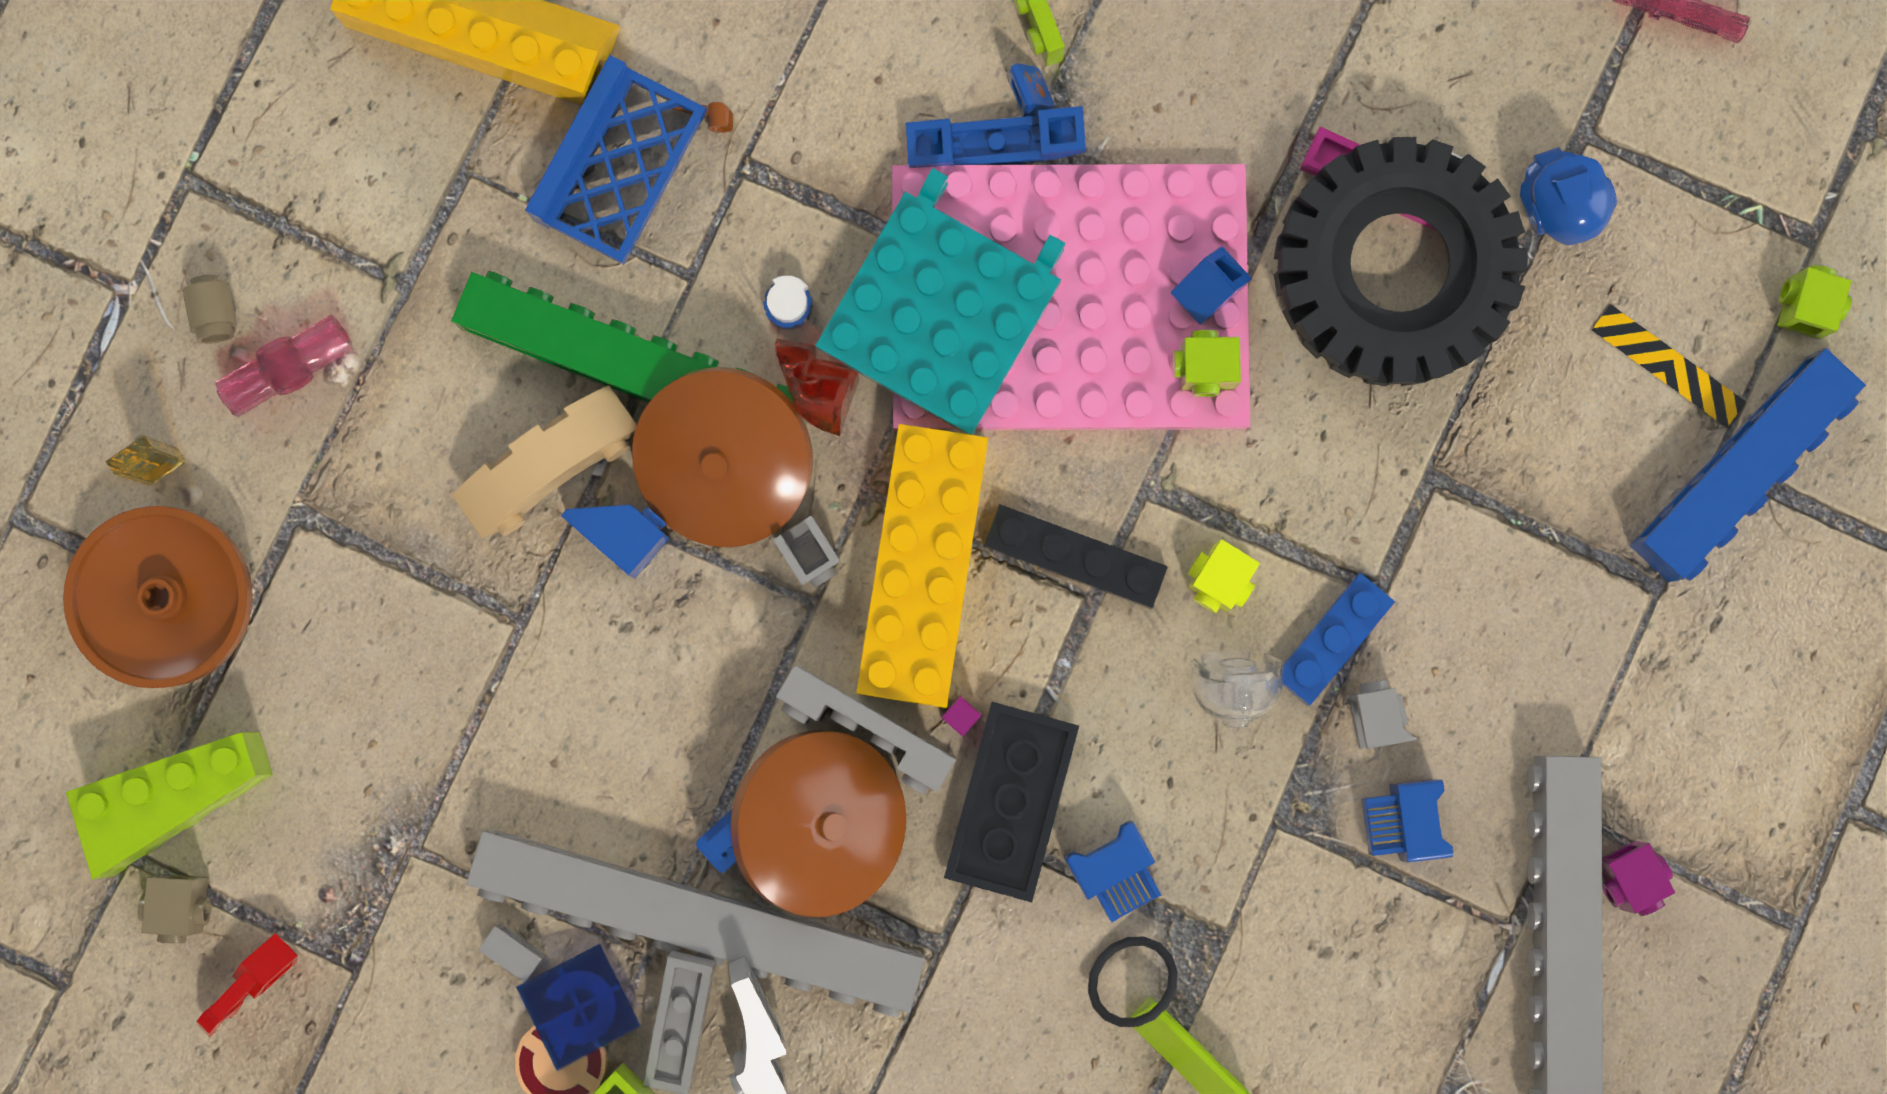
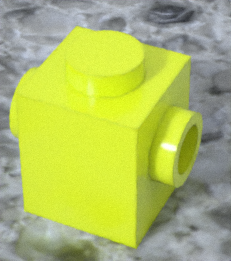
[1187,539,1260,613]

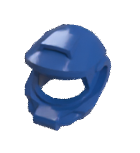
[1520,147,1617,245]

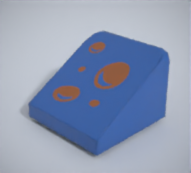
[1008,63,1054,117]

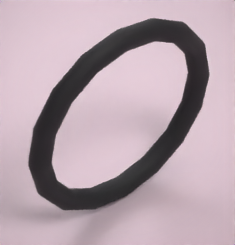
[1088,936,1178,1027]

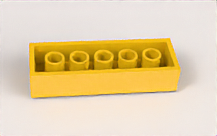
[856,424,989,709]

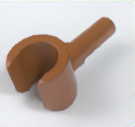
[673,102,733,133]

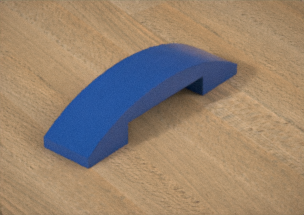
[906,106,1086,168]

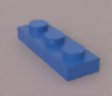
[1273,573,1395,706]

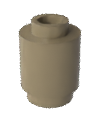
[182,275,237,344]

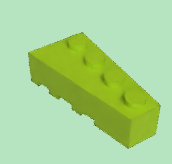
[66,732,273,880]

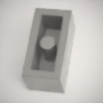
[478,923,546,983]

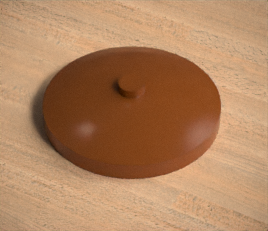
[632,367,813,547]
[63,506,253,688]
[731,730,906,917]

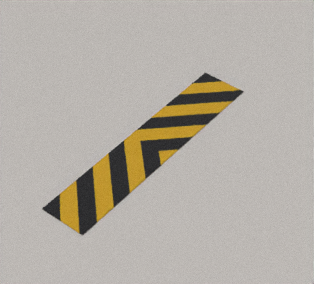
[1592,304,1746,428]

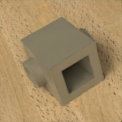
[137,874,211,943]

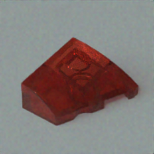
[775,339,859,436]

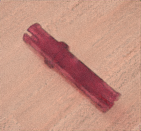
[1612,0,1750,44]

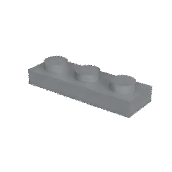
[643,951,716,1094]

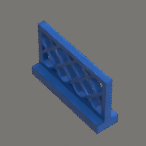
[525,55,707,265]

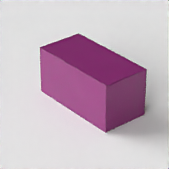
[941,696,982,737]

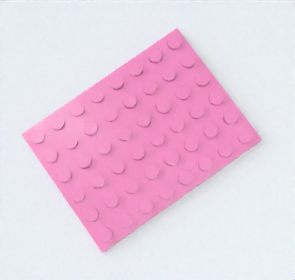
[892,164,1250,431]

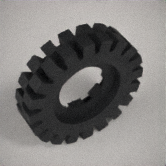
[1274,137,1528,387]

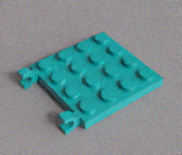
[815,168,1066,435]

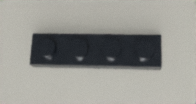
[984,504,1168,609]

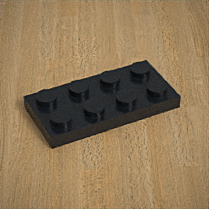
[944,702,1079,903]

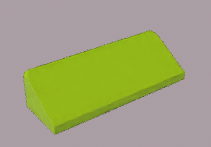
[1130,997,1251,1094]

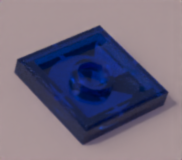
[516,944,641,1072]

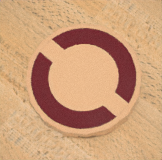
[515,1023,608,1094]

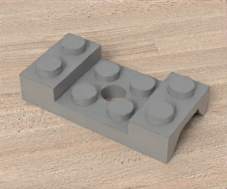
[776,665,956,795]

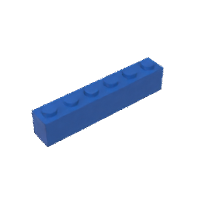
[1629,348,1866,583]

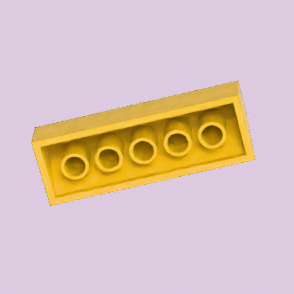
[330,0,620,106]

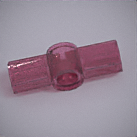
[214,315,354,417]

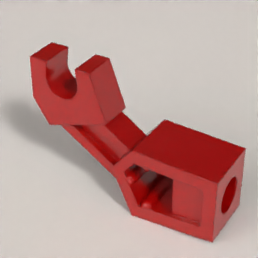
[196,933,298,1038]

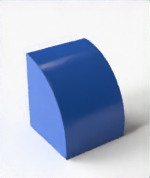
[1170,246,1252,325]

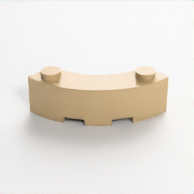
[452,385,637,539]

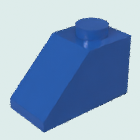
[561,505,670,578]

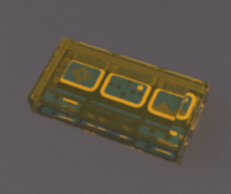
[105,435,185,486]

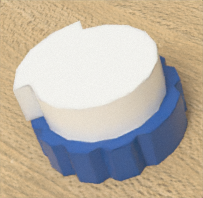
[763,276,813,330]

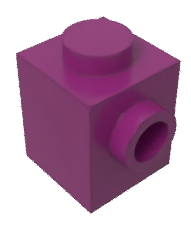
[1602,841,1676,916]

